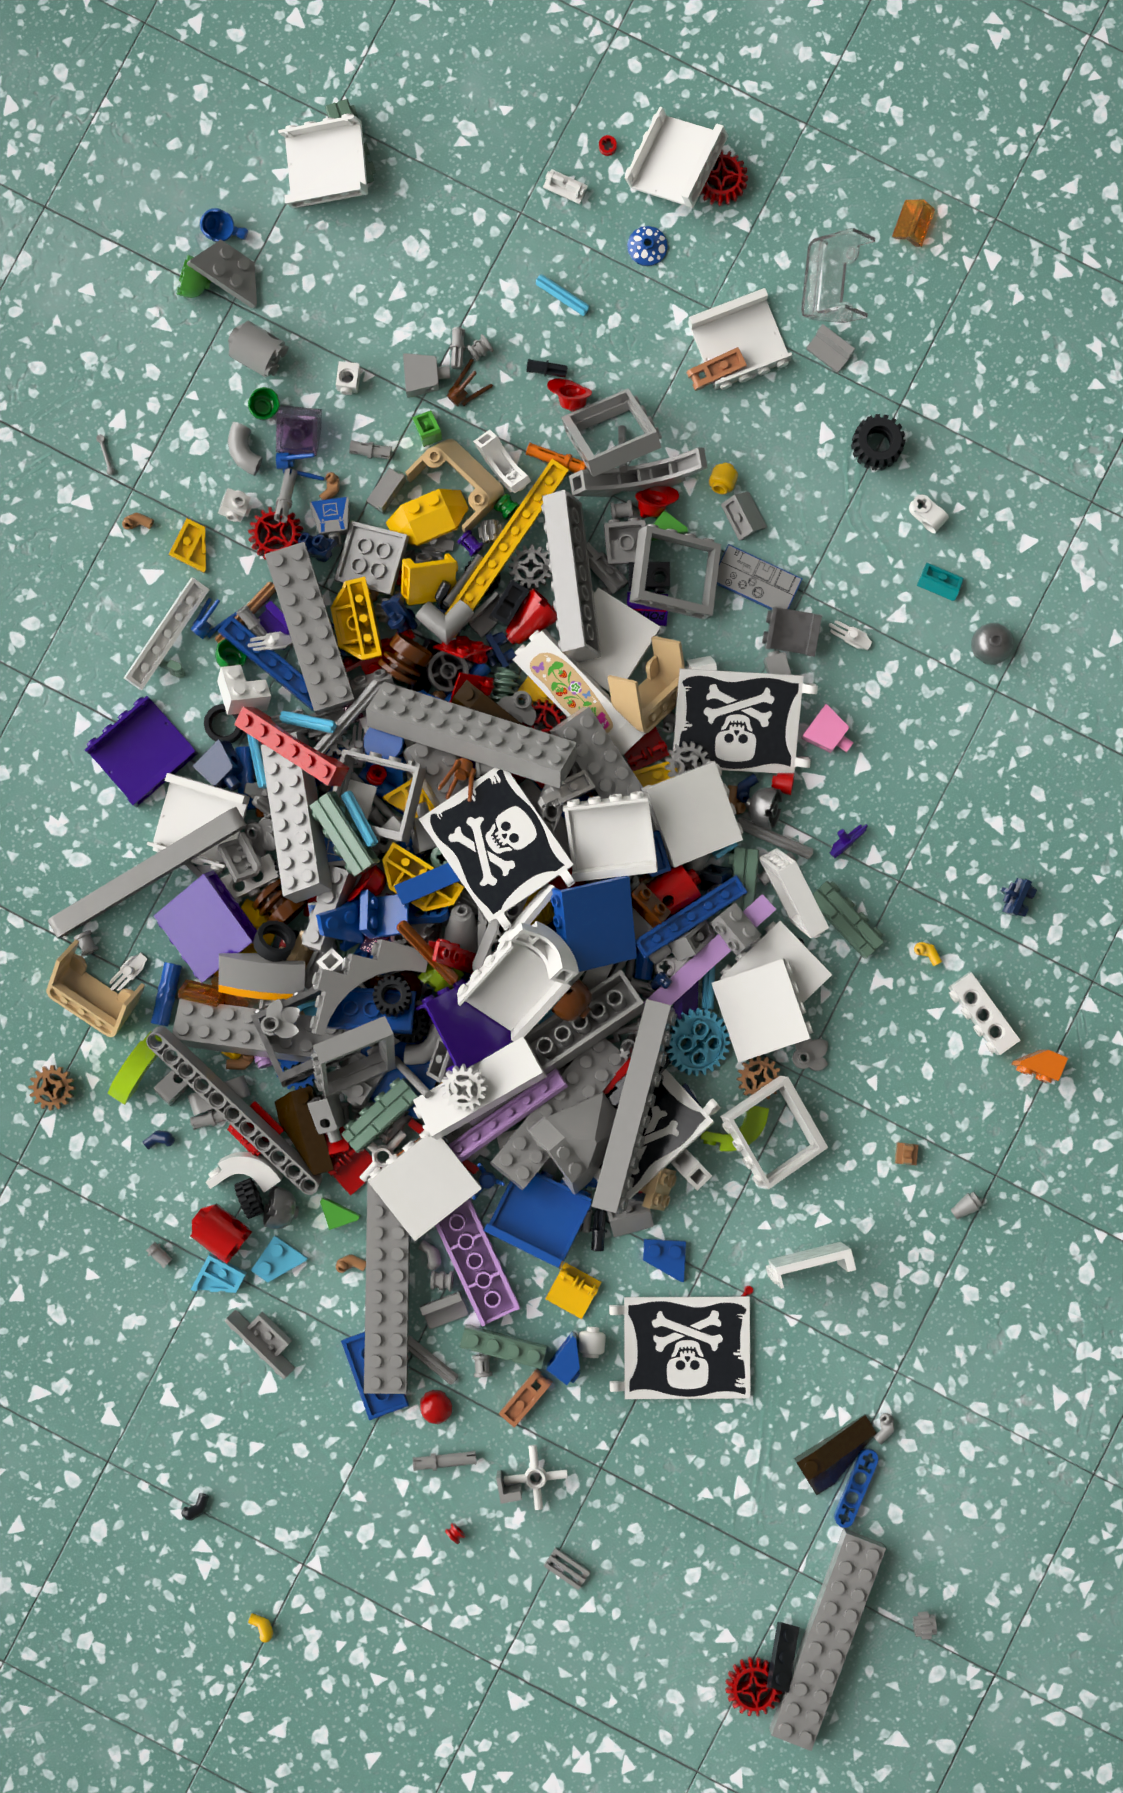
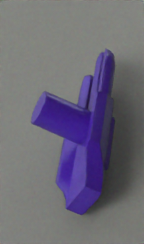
[829,824,868,858]

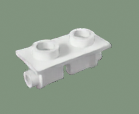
[543,169,588,204]

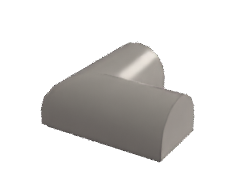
[416,600,475,645]

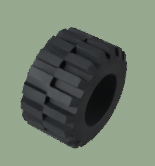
[851,414,906,471]

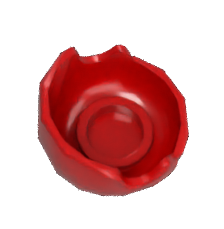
[420,1390,452,1425]

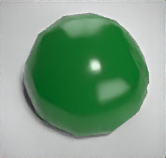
[248,387,280,421]
[215,639,247,667]

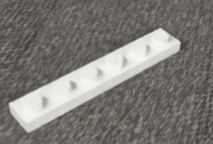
[124,578,210,690]

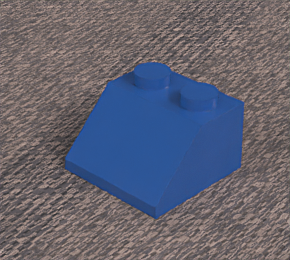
[547,1331,580,1385]

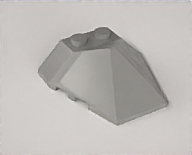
[528,1093,616,1195]

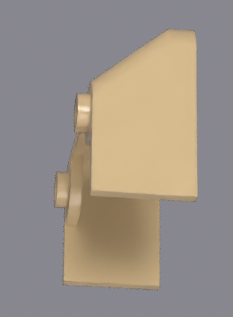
[405,439,504,534]
[607,636,685,733]
[46,939,145,1037]

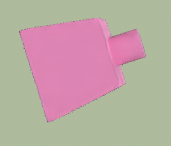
[801,704,854,753]

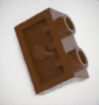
[631,882,671,928]

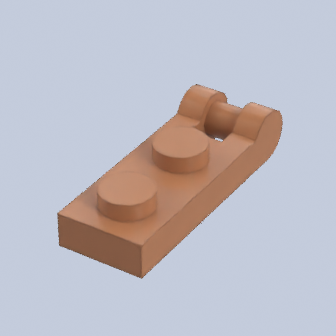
[686,347,747,391]
[499,1368,553,1428]

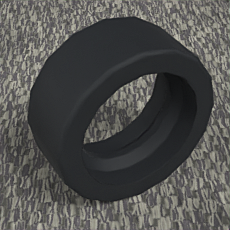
[204,704,244,743]
[253,921,296,962]

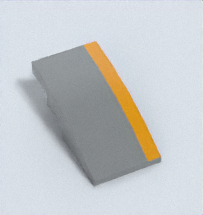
[218,953,305,1000]

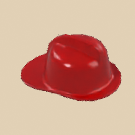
[547,378,592,412]
[635,486,679,518]
[348,865,387,901]

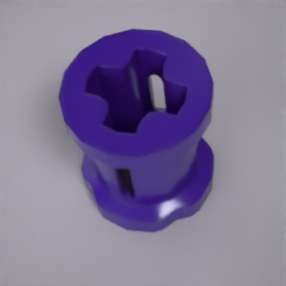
[457,530,484,557]

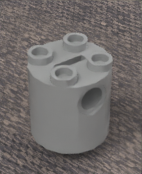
[228,320,289,378]

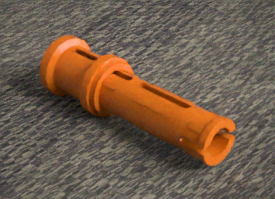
[526,442,587,473]

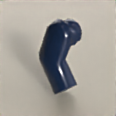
[736,774,759,803]
[650,972,672,991]
[142,1130,175,1150]

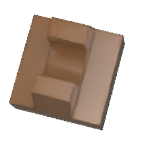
[895,1142,918,1166]

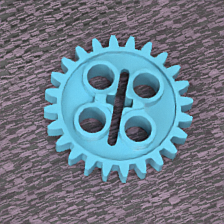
[665,1008,731,1076]

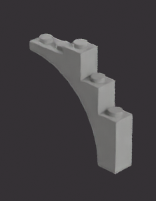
[569,447,708,497]
[310,940,428,1036]

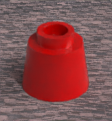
[771,773,795,796]

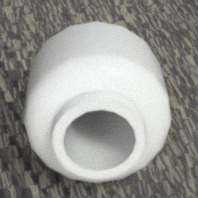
[578,1327,606,1358]

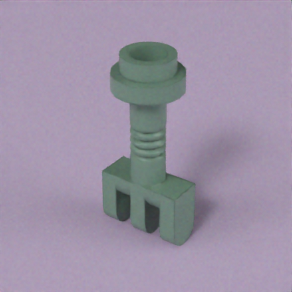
[159,659,185,678]

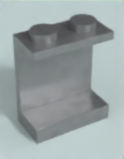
[762,607,822,657]

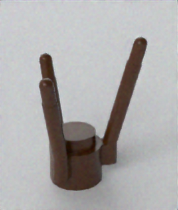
[446,358,493,407]

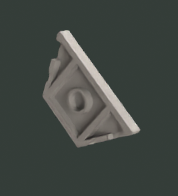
[186,240,257,308]

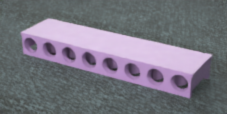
[435,1198,521,1326]

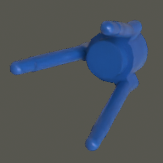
[276,447,324,481]
[191,598,237,639]
[472,1163,505,1200]

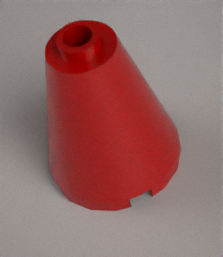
[505,589,558,645]

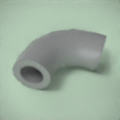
[227,422,262,476]
[404,1025,440,1065]

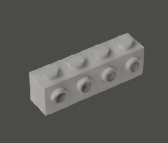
[302,865,357,954]

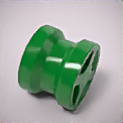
[494,493,520,520]

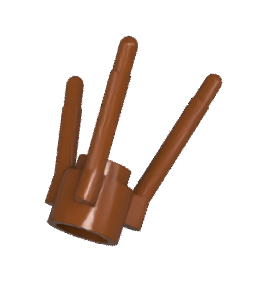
[438,758,476,802]

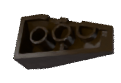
[451,680,524,726]
[275,1086,334,1176]
[794,1414,876,1495]

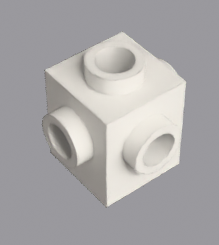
[218,488,252,523]

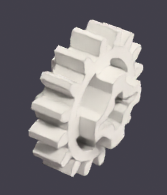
[440,1064,488,1112]

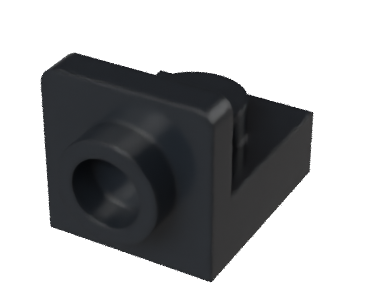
[699,864,732,891]

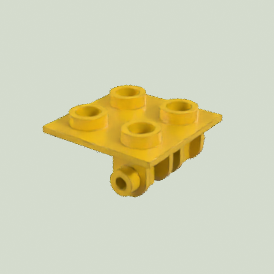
[545,1262,602,1319]

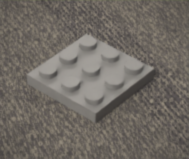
[334,521,410,596]

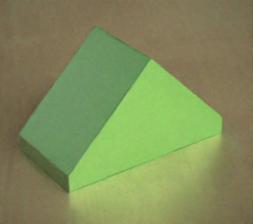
[412,410,443,447]
[651,510,688,541]
[320,1197,361,1230]

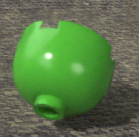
[176,255,211,298]

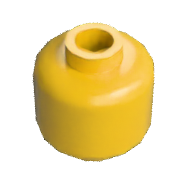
[709,462,738,494]

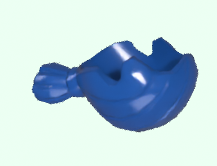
[200,208,248,242]

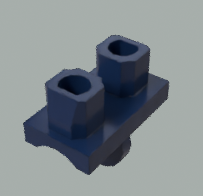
[298,532,338,562]
[381,594,418,633]
[486,632,517,669]
[1001,878,1037,917]

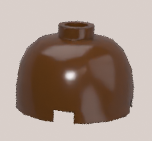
[551,979,592,1021]

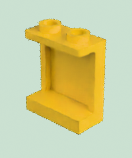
[401,553,458,605]

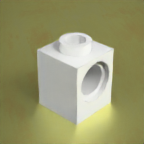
[336,361,361,395]

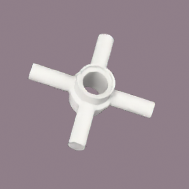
[360,1130,407,1182]
[504,1445,568,1510]

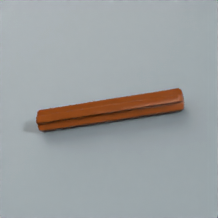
[397,920,458,985]

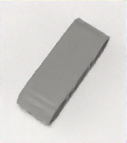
[187,1075,251,1116]

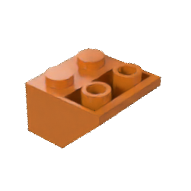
[1011,1050,1068,1083]

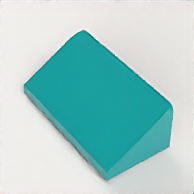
[917,562,964,601]

